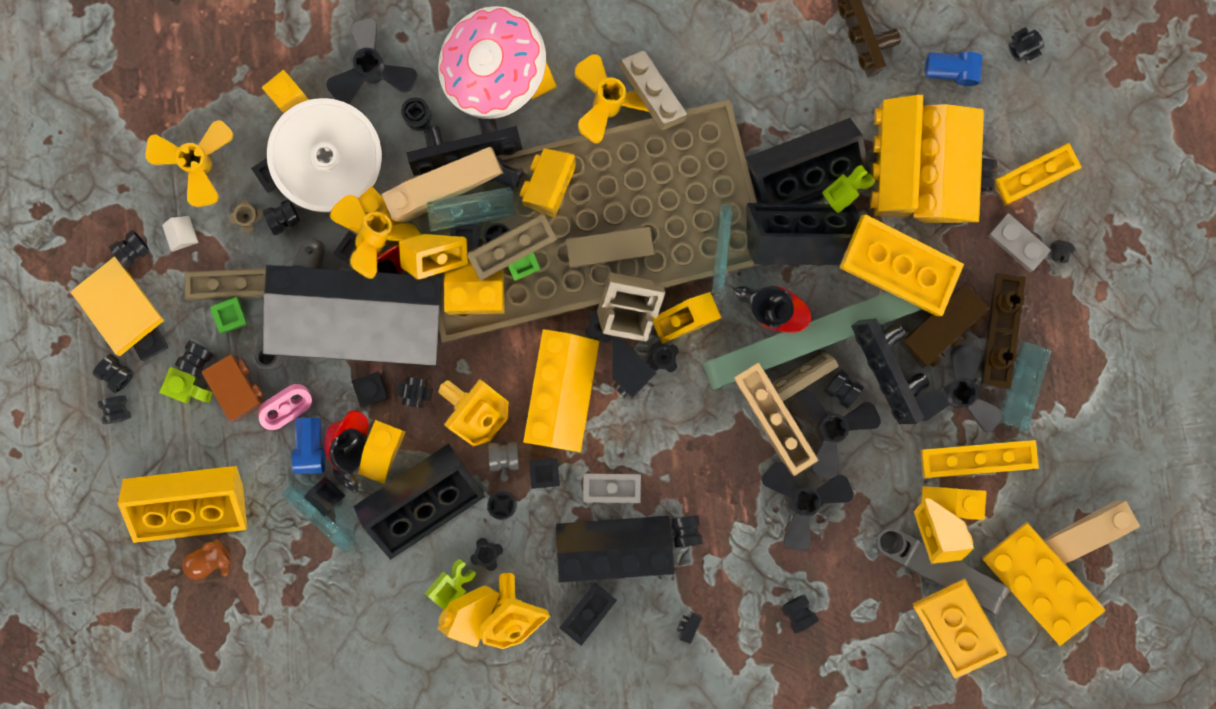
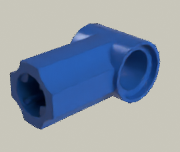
[924,52,983,86]
[292,418,325,474]

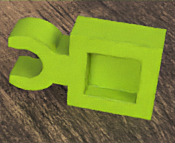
[424,559,476,610]

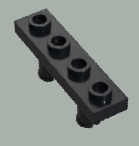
[406,118,523,176]
[851,318,929,425]

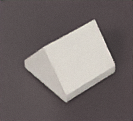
[162,216,198,252]

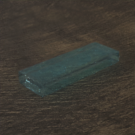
[427,187,514,231]
[711,205,732,294]
[1000,342,1052,431]
[282,487,356,553]

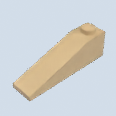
[382,147,503,223]
[733,362,819,476]
[1043,500,1140,564]

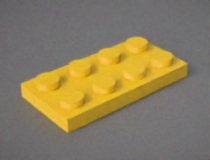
[839,215,964,316]
[983,522,1105,646]

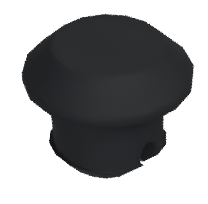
[1050,240,1076,263]

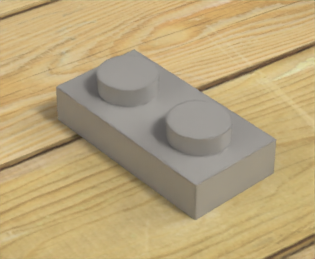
[988,213,1051,272]
[583,474,641,503]

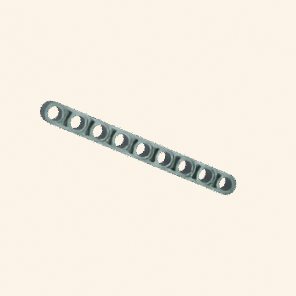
[702,292,923,391]

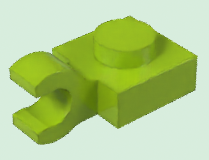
[822,165,875,213]
[159,367,214,404]

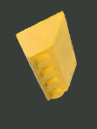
[870,95,923,218]
[914,104,984,223]
[523,329,600,452]
[118,466,247,543]

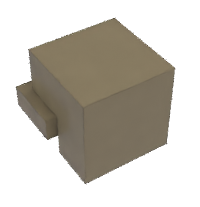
[597,272,665,342]

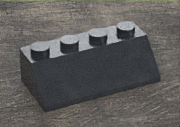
[745,118,870,204]
[746,203,860,266]
[353,443,485,560]
[556,515,675,583]

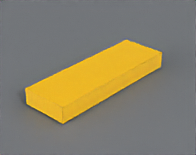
[995,143,1082,206]

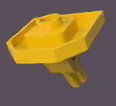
[438,379,509,446]
[480,573,550,649]

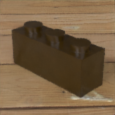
[899,284,990,368]

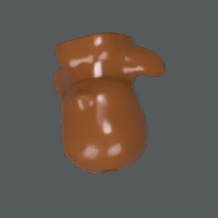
[182,539,231,581]

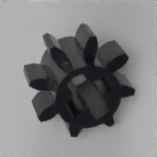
[1008,27,1044,64]
[396,377,433,408]

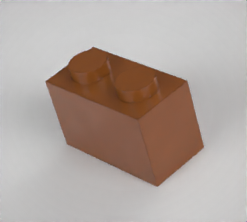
[201,354,265,422]

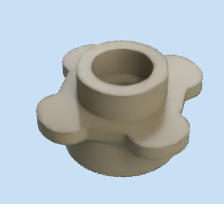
[229,200,264,233]

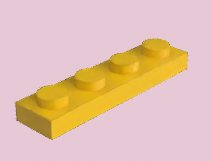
[920,440,1039,478]

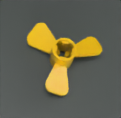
[574,54,649,143]
[145,120,233,207]
[330,195,421,279]

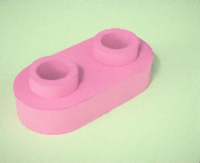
[257,384,312,430]

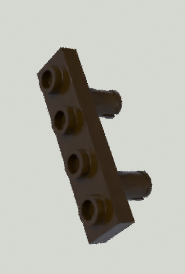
[837,0,901,78]
[981,273,1026,389]

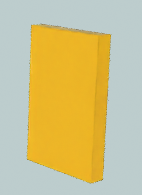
[71,256,164,356]
[913,579,1007,679]

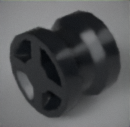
[97,395,131,425]

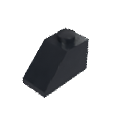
[612,336,657,399]

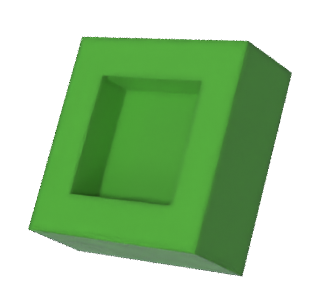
[508,253,540,281]
[210,297,248,334]

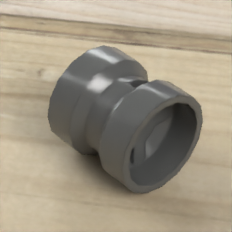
[489,442,519,471]

